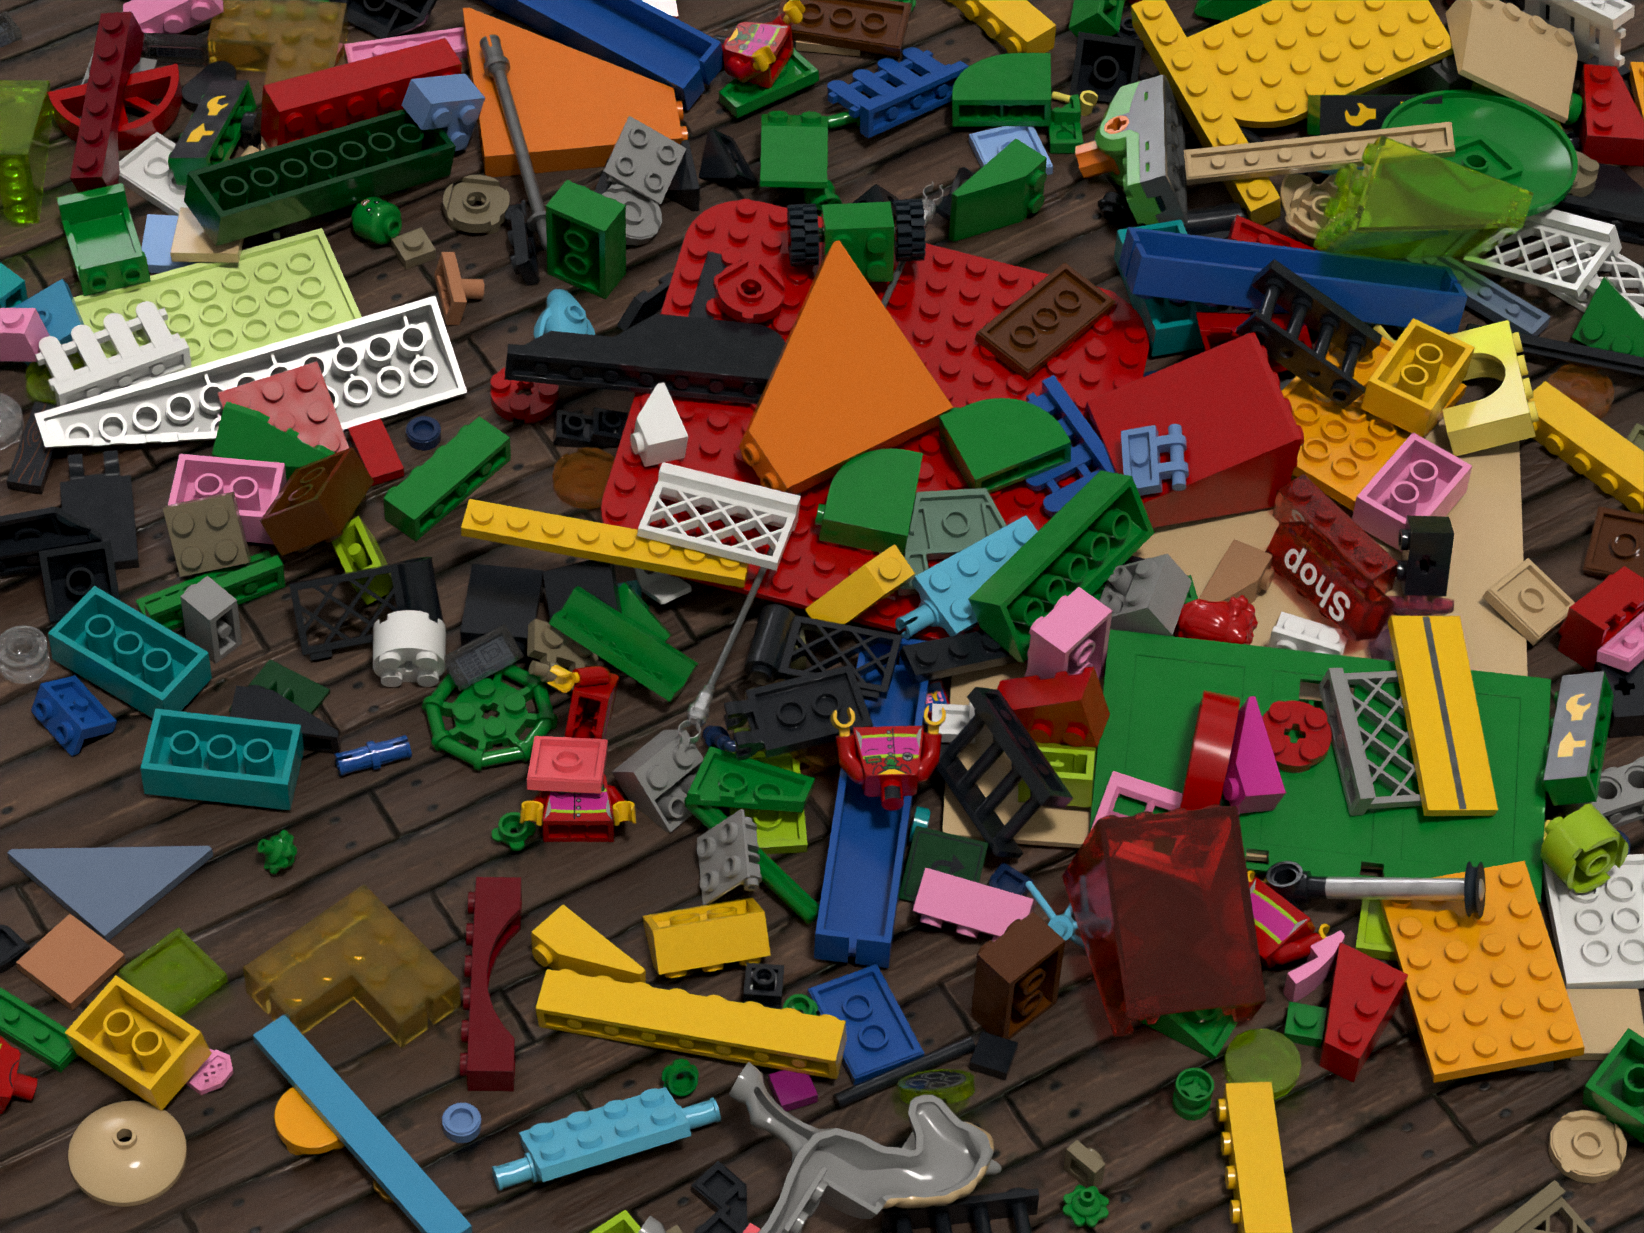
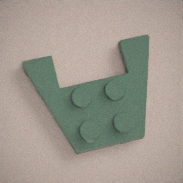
[897,488,1007,596]

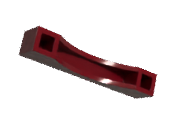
[70,12,144,193]
[460,877,522,1092]

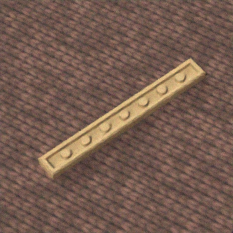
[1184,122,1455,185]

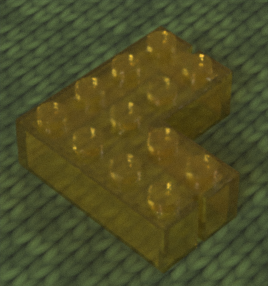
[207,0,349,85]
[243,884,461,1048]

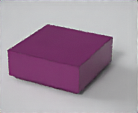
[768,1070,818,1111]

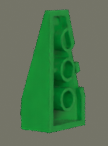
[212,402,335,481]

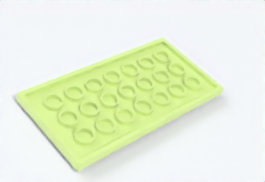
[73,228,362,367]

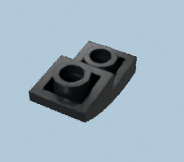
[553,407,628,448]
[743,963,784,1010]

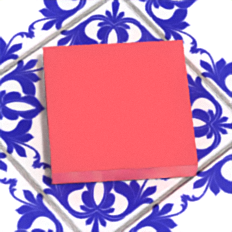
[527,736,608,794]

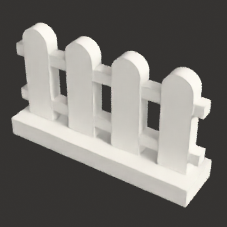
[1523,0,1635,69]
[35,301,192,407]

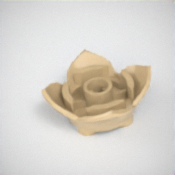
[1280,171,1370,252]

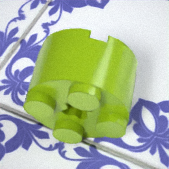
[1540,804,1629,893]

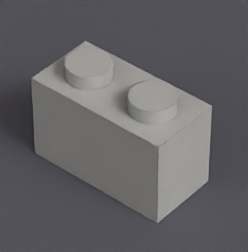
[180,576,242,664]

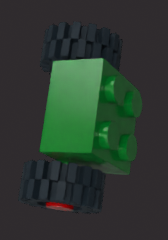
[787,199,926,283]

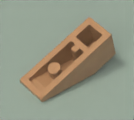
[1199,539,1275,604]

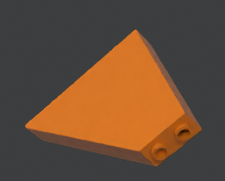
[463,8,688,177]
[739,240,953,495]

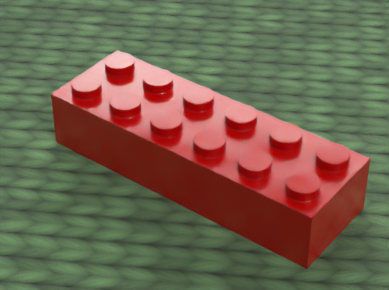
[261,38,462,148]

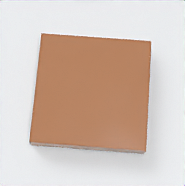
[16,914,126,1011]

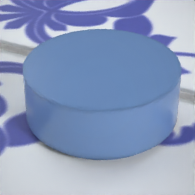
[442,1103,481,1143]

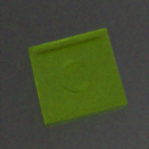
[119,927,228,1017]

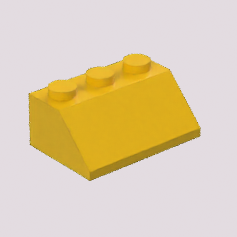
[642,897,771,978]

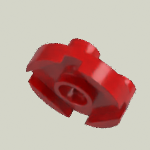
[715,261,785,324]
[490,367,559,423]
[1262,701,1332,773]

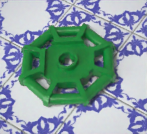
[422,663,558,771]

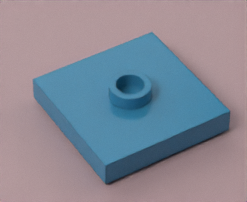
[13,279,84,367]

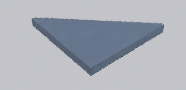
[7,846,213,942]

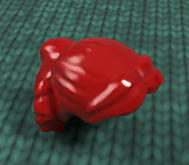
[1173,595,1258,645]

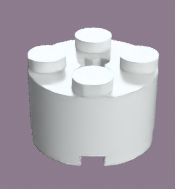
[373,610,446,687]

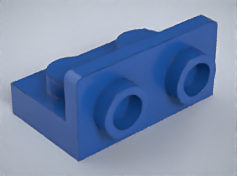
[31,675,117,756]

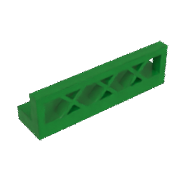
[136,550,286,630]
[548,586,699,702]

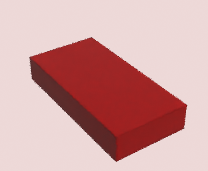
[348,418,404,486]

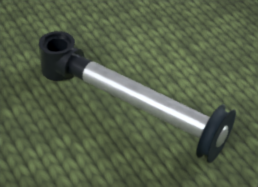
[1266,861,1486,918]

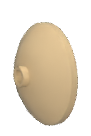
[68,1101,187,1207]

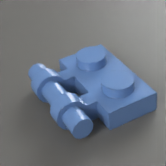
[1121,424,1189,496]

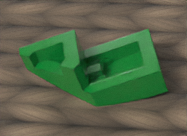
[1047,94,1083,154]

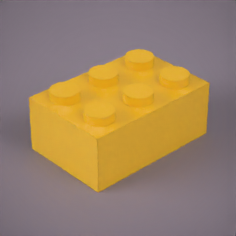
[1361,318,1475,438]
[65,975,212,1111]

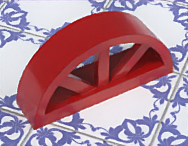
[47,64,182,151]
[1177,690,1240,831]

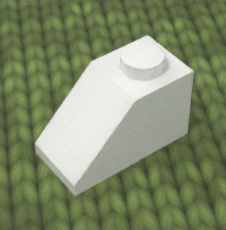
[630,382,688,467]

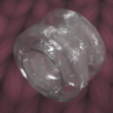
[0,625,50,683]

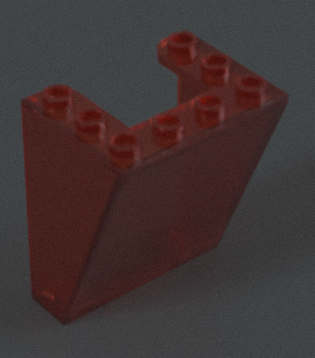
[1062,804,1266,1037]

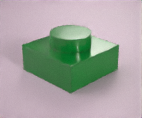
[1283,1001,1327,1048]

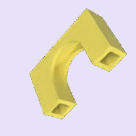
[1442,320,1539,456]

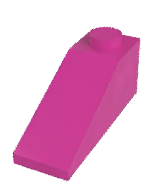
[1223,696,1286,814]

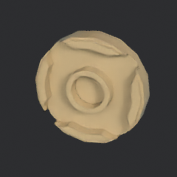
[1548,1110,1627,1184]

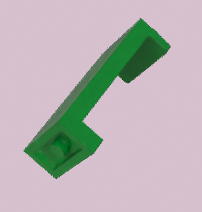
[57,183,151,296]

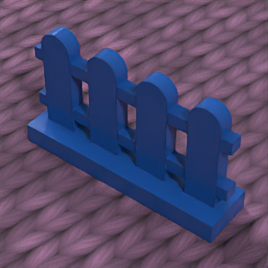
[827,47,969,138]
[1025,375,1115,517]

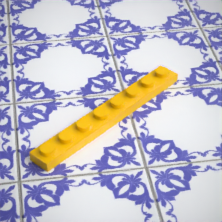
[461,499,750,588]

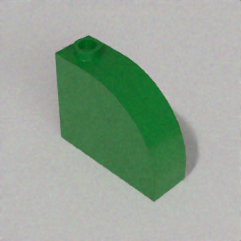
[952,53,1051,127]
[939,398,1071,494]
[815,448,923,555]

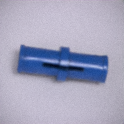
[334,735,412,776]

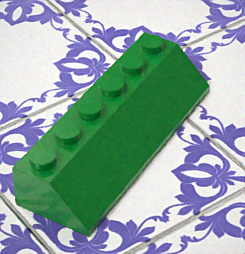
[968,470,1154,663]

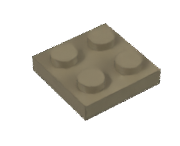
[163,492,251,577]

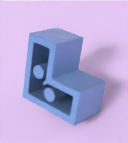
[401,73,485,151]

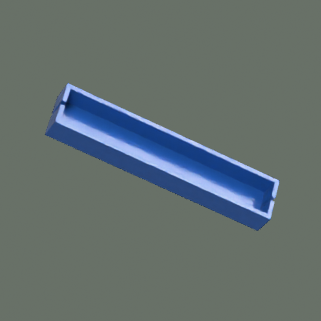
[481,0,724,111]
[1119,227,1468,333]
[814,638,930,968]

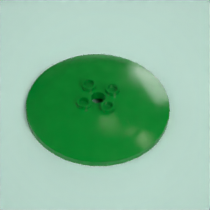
[1381,90,1578,220]

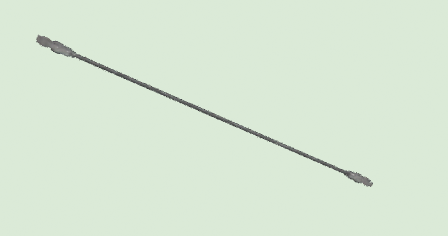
[678,181,943,748]

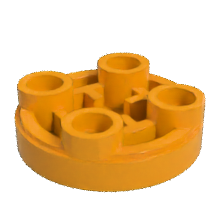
[274,1087,345,1155]

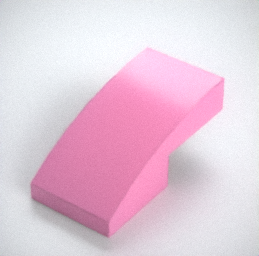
[1283,930,1345,1002]

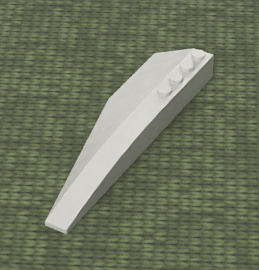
[35,296,467,448]

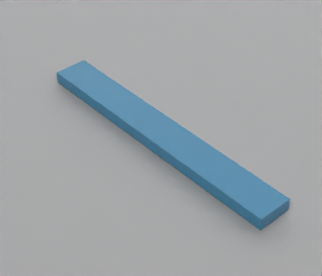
[253,1014,472,1233]

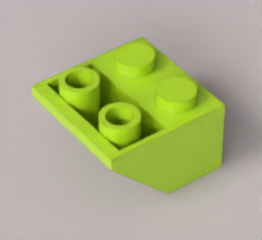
[1018,741,1096,807]

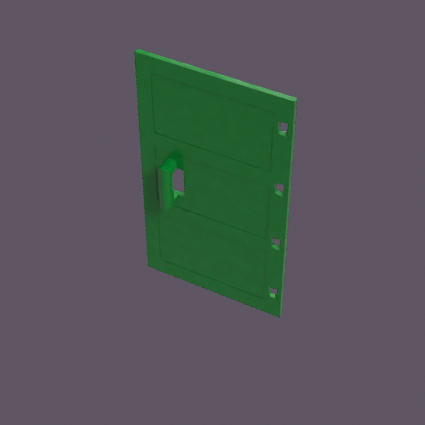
[1087,629,1551,906]

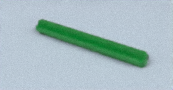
[684,797,820,924]

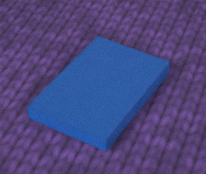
[807,964,924,1085]

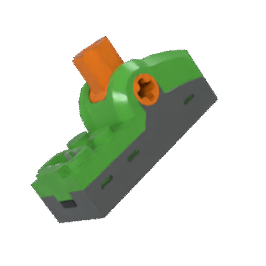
[1075,74,1188,225]

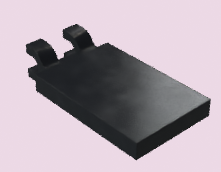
[60,450,140,570]
[724,665,873,761]

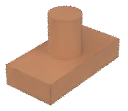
[434,252,484,325]

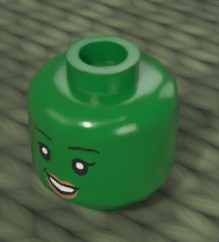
[352,197,402,245]

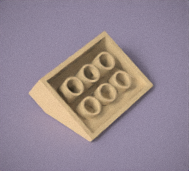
[1445,0,1578,123]

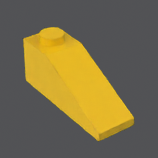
[805,544,915,625]
[531,905,646,984]

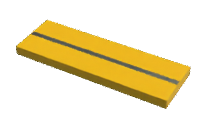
[1388,616,1498,816]

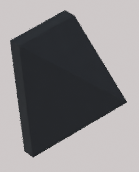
[698,129,759,188]
[665,140,700,212]

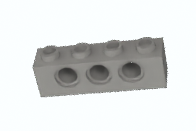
[1560,756,1644,828]

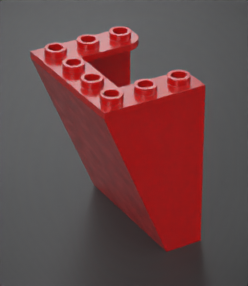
[1084,332,1304,528]

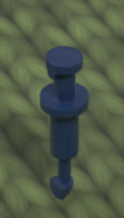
[702,725,736,753]

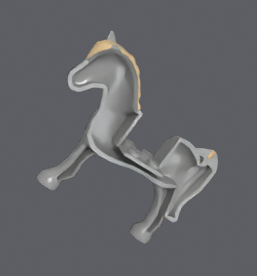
[638,1062,1002,1233]

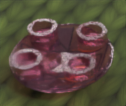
[1382,595,1455,616]

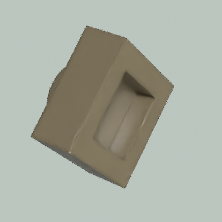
[391,227,437,270]
[1063,1140,1106,1188]

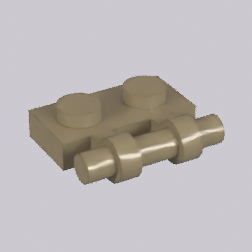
[527,619,598,690]

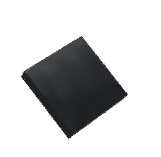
[543,560,622,620]

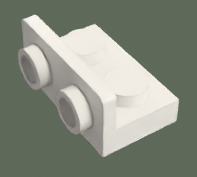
[1269,612,1350,655]

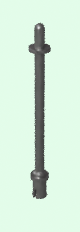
[479,35,547,251]

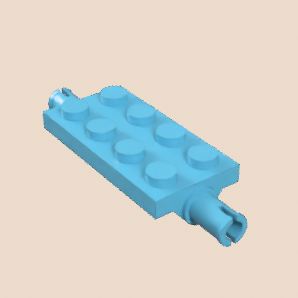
[895,515,1038,639]
[491,1087,721,1191]

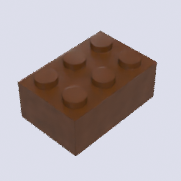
[260,447,374,556]
[971,912,1065,1040]

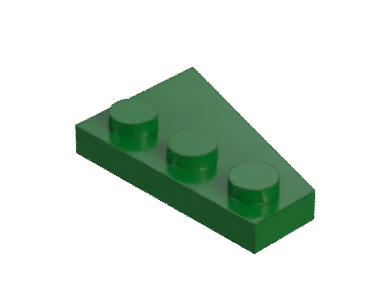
[719,48,819,118]
[1572,277,1644,357]
[686,746,815,813]

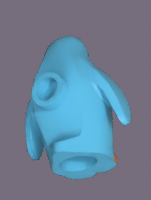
[533,289,595,339]

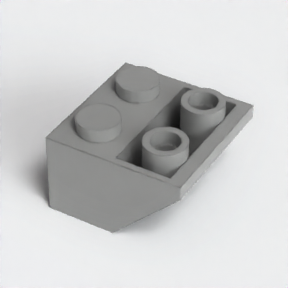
[1099,554,1192,636]
[612,729,704,833]

